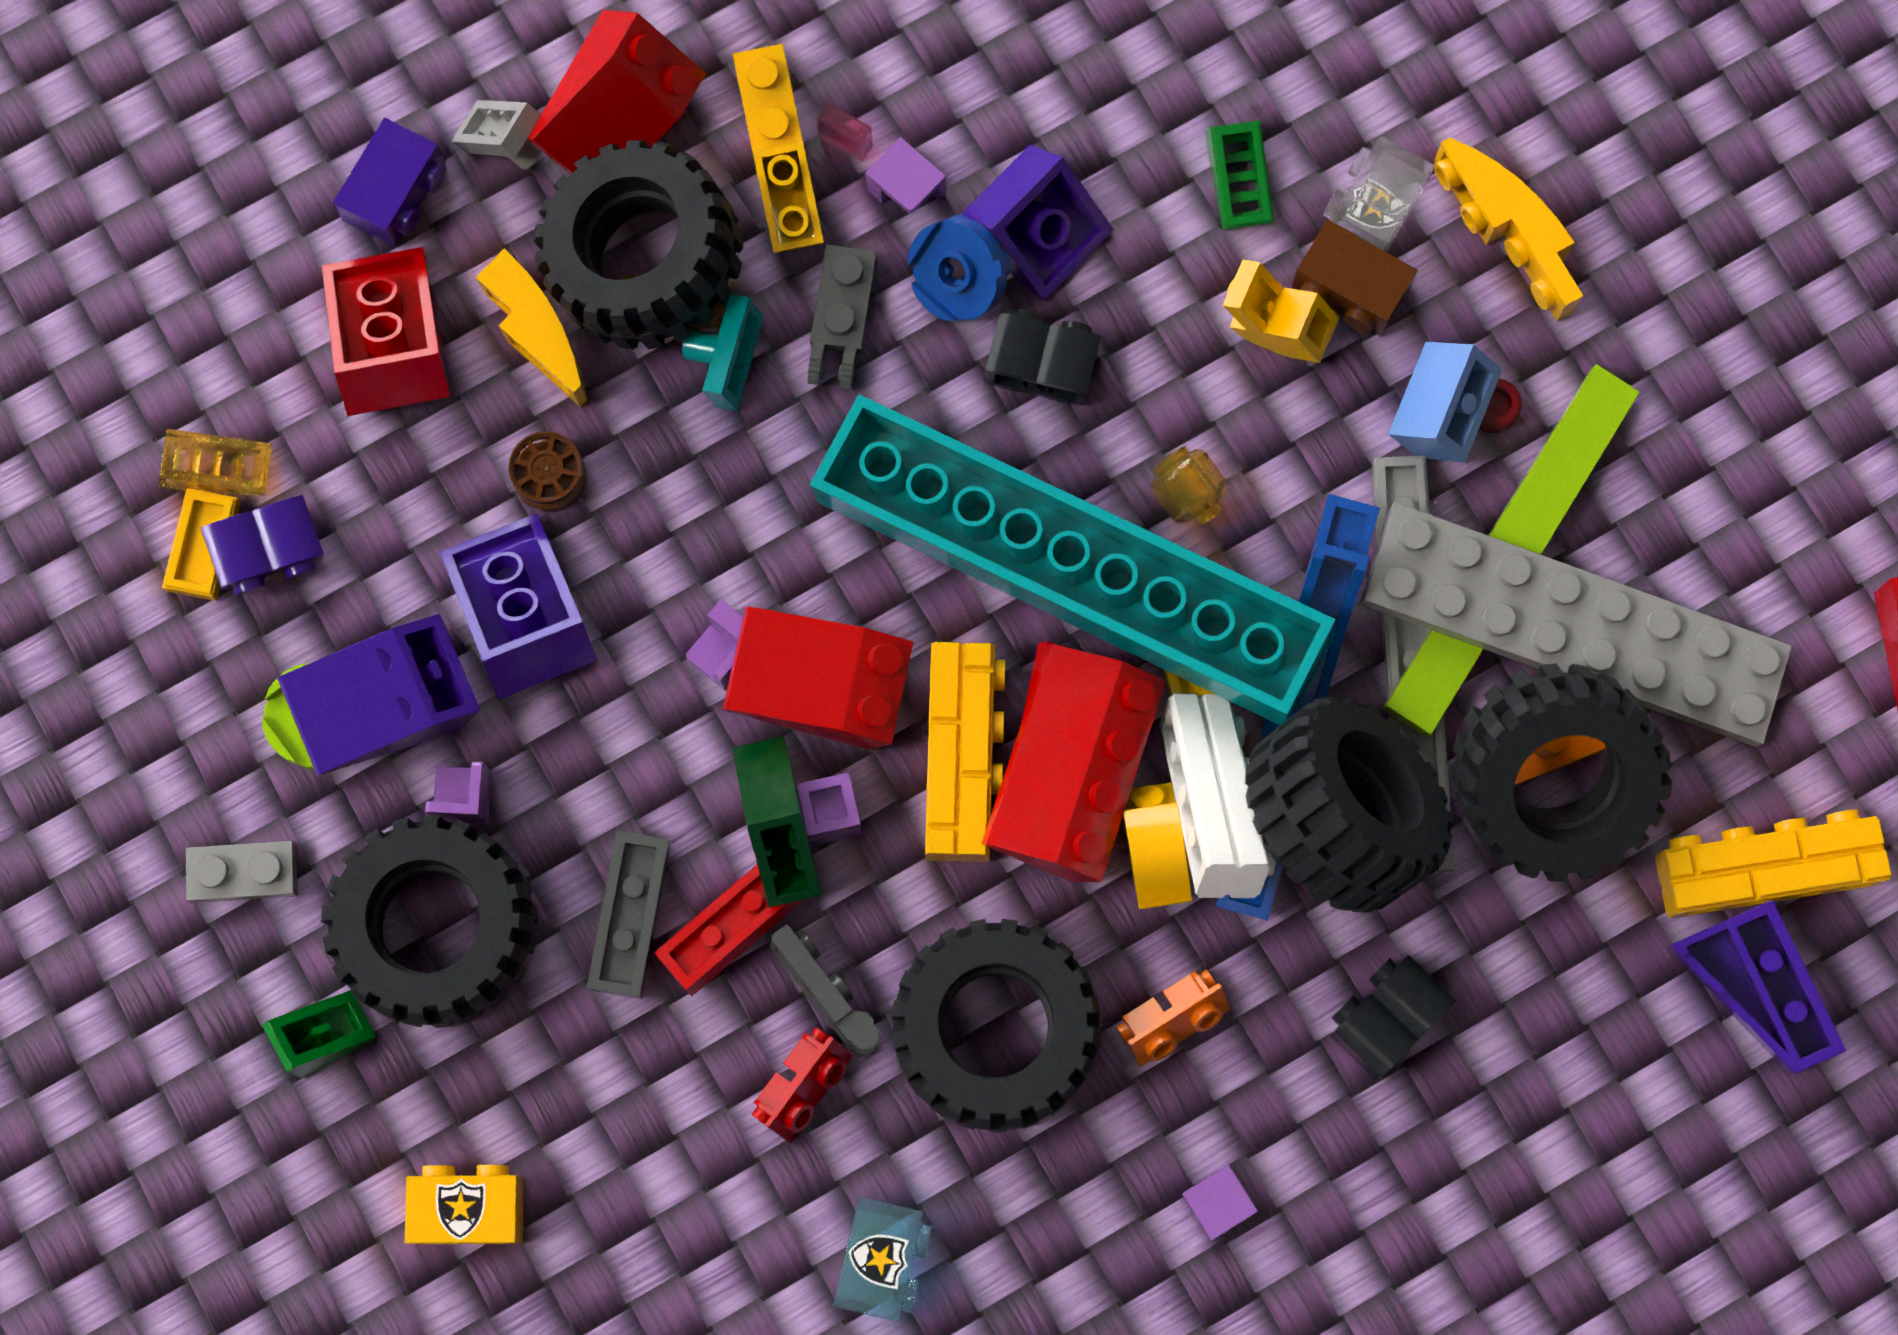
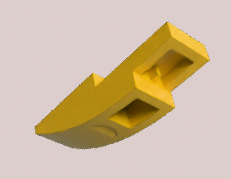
[733,44,824,254]
[1434,138,1583,322]

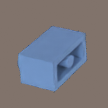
[1388,342,1503,463]

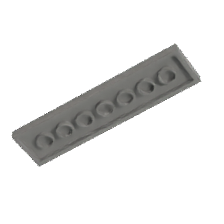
[1360,502,1792,747]

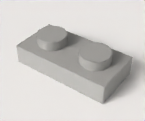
[186,841,298,903]

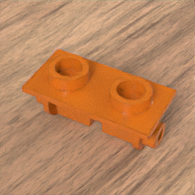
[1115,970,1230,1067]

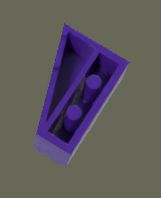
[1667,900,1846,1074]

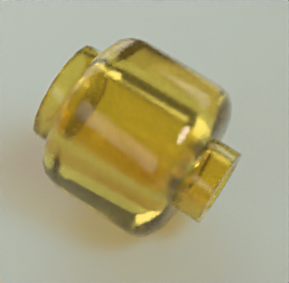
[1150,446,1228,526]

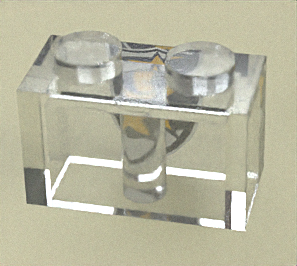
[1323,135,1434,252]

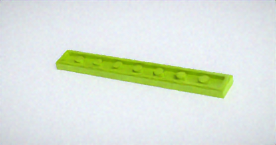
[1382,364,1640,738]

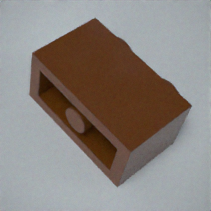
[1292,219,1418,337]

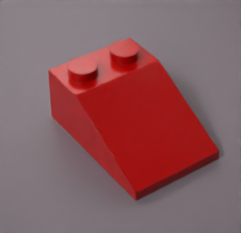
[527,10,706,174]
[322,247,450,416]
[722,606,914,750]

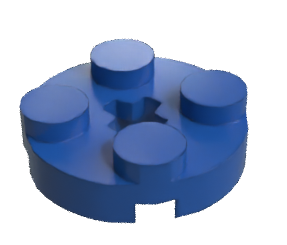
[908,214,1012,322]

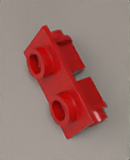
[751,1027,853,1143]

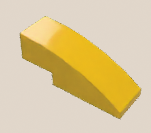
[476,248,587,407]

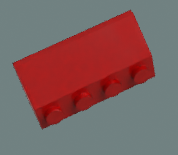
[981,644,1166,882]

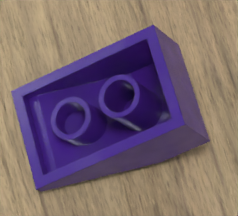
[440,513,598,700]

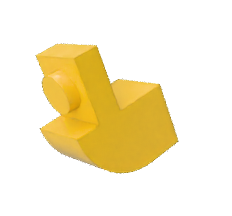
[1223,260,1340,363]
[1123,782,1192,909]

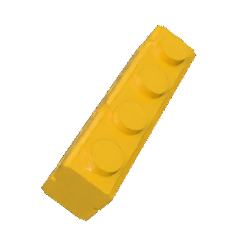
[925,642,1005,862]
[1655,809,1891,919]

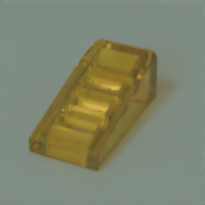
[159,428,272,496]

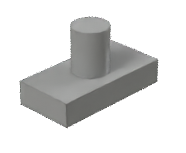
[451,100,541,170]

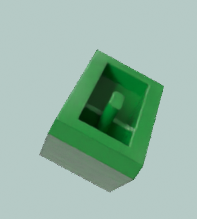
[262,990,376,1079]

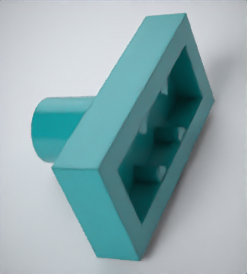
[682,294,764,411]

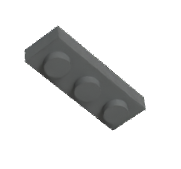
[587,830,671,999]

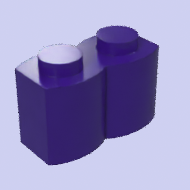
[201,495,324,596]

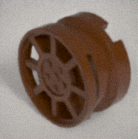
[508,431,587,513]

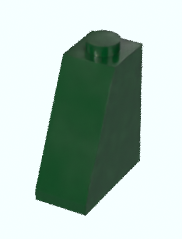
[732,735,822,908]

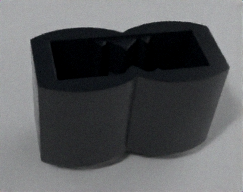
[984,309,1101,406]
[1329,955,1456,1081]

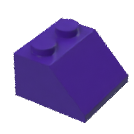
[961,145,1114,301]

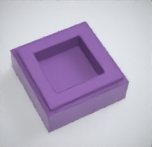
[1181,1165,1258,1241]

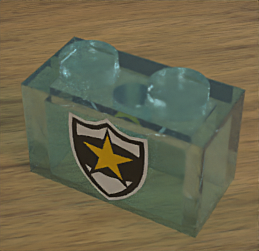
[833,1197,932,1322]

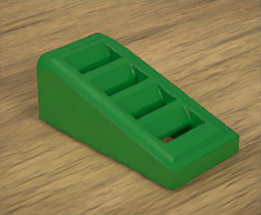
[1205,120,1274,230]

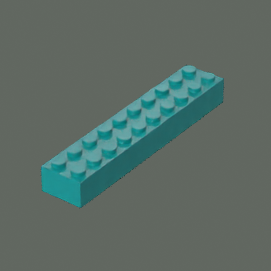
[809,394,1336,725]

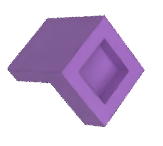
[865,137,946,214]
[686,600,743,691]
[425,762,492,824]
[796,772,863,846]

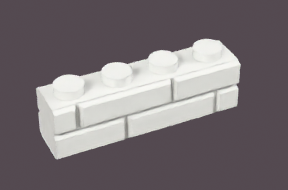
[1159,694,1275,898]

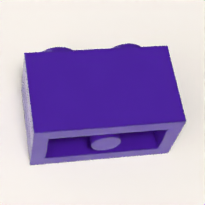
[333,117,446,247]

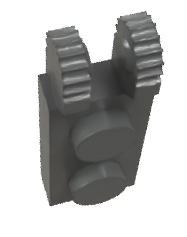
[807,244,877,390]
[770,924,881,1057]

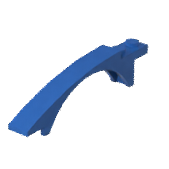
[1215,494,1380,921]

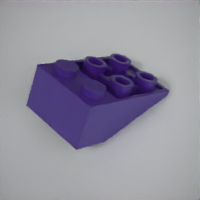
[277,614,480,776]

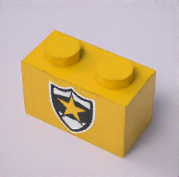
[405,1165,524,1245]

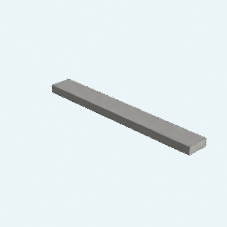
[1371,456,1455,872]

